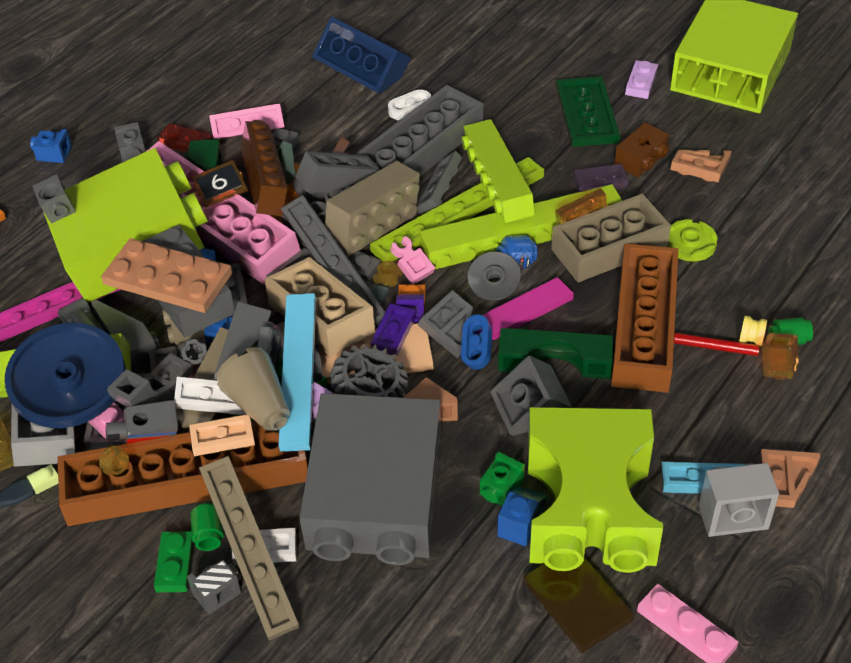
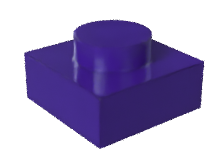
[396,295,424,324]

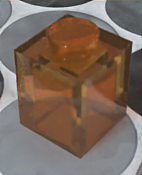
[762,333,799,380]

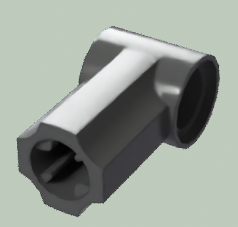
[57,298,105,331]
[177,337,208,365]

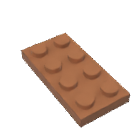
[101,238,232,313]

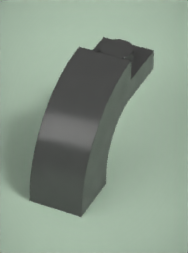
[107,353,194,407]

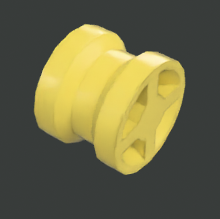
[739,315,767,347]

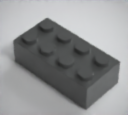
[143,225,235,338]

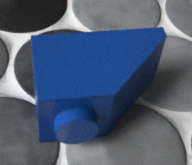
[498,486,548,546]

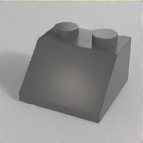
[490,356,572,436]

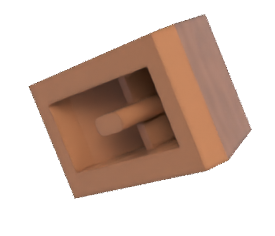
[403,377,458,421]

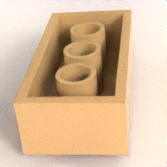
[265,257,375,356]

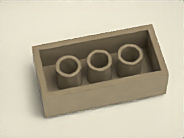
[325,161,420,257]
[551,194,671,282]

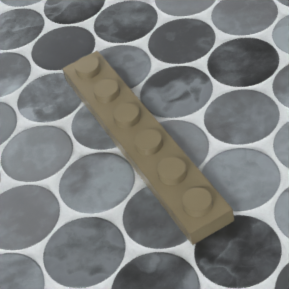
[199,456,299,640]

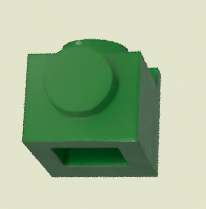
[480,452,525,506]

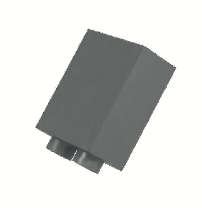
[300,393,441,565]

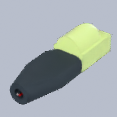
[0,464,58,508]

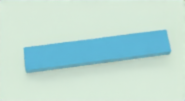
[279,293,316,451]

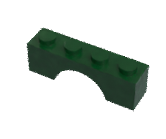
[498,328,613,379]

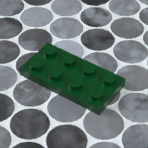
[556,76,620,147]

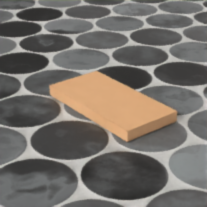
[318,324,433,383]

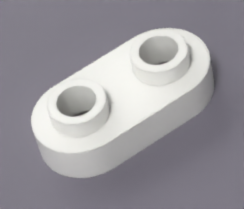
[388,90,431,121]

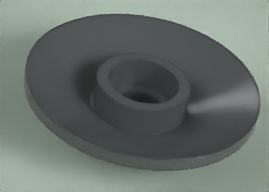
[468,252,521,300]

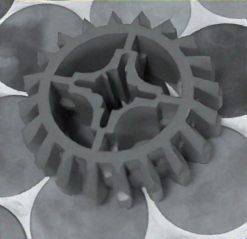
[330,344,408,398]

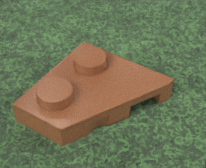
[670,150,732,182]

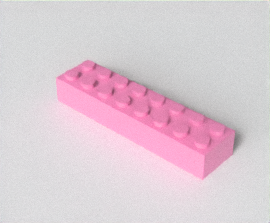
[147,141,301,285]

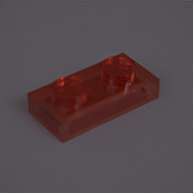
[157,123,211,152]

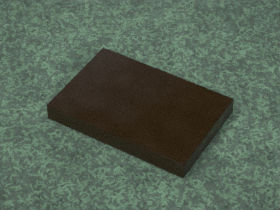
[523,558,634,653]

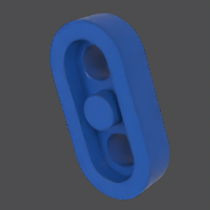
[461,315,492,370]

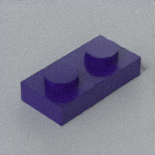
[371,303,416,357]

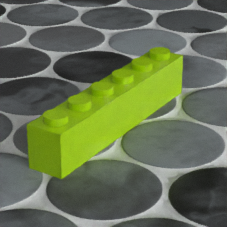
[461,119,535,223]

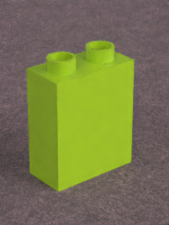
[670,0,798,113]
[43,148,208,303]

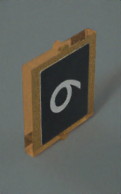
[192,160,248,208]

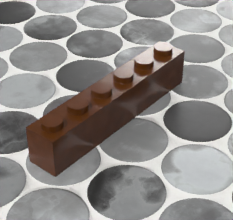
[241,120,288,216]

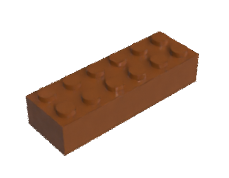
[611,243,679,393]

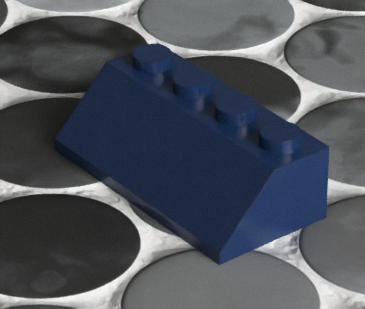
[312,16,411,94]

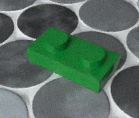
[154,531,194,593]

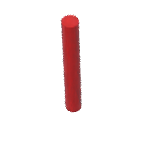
[674,333,759,356]

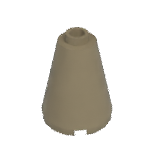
[216,347,290,430]

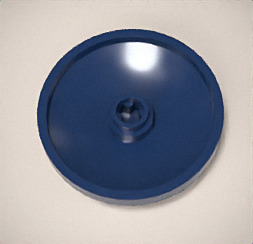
[4,323,126,428]

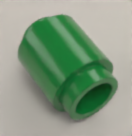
[769,317,813,347]
[190,503,223,551]

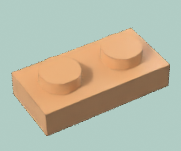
[189,414,255,456]

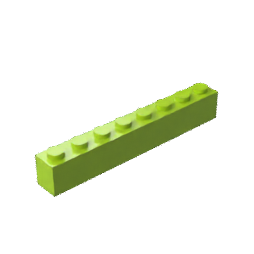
[420,185,622,269]

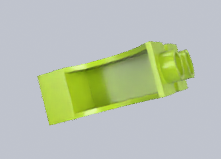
[528,407,663,573]

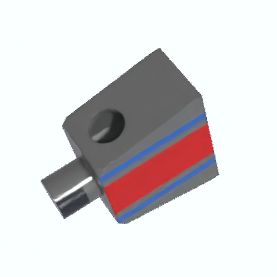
[105,401,178,444]

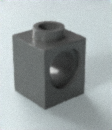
[32,174,76,223]

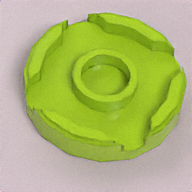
[668,219,717,262]

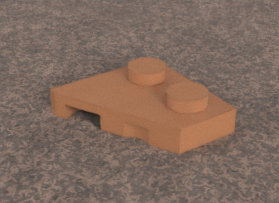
[759,449,820,508]

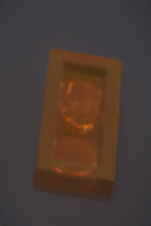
[555,188,607,225]

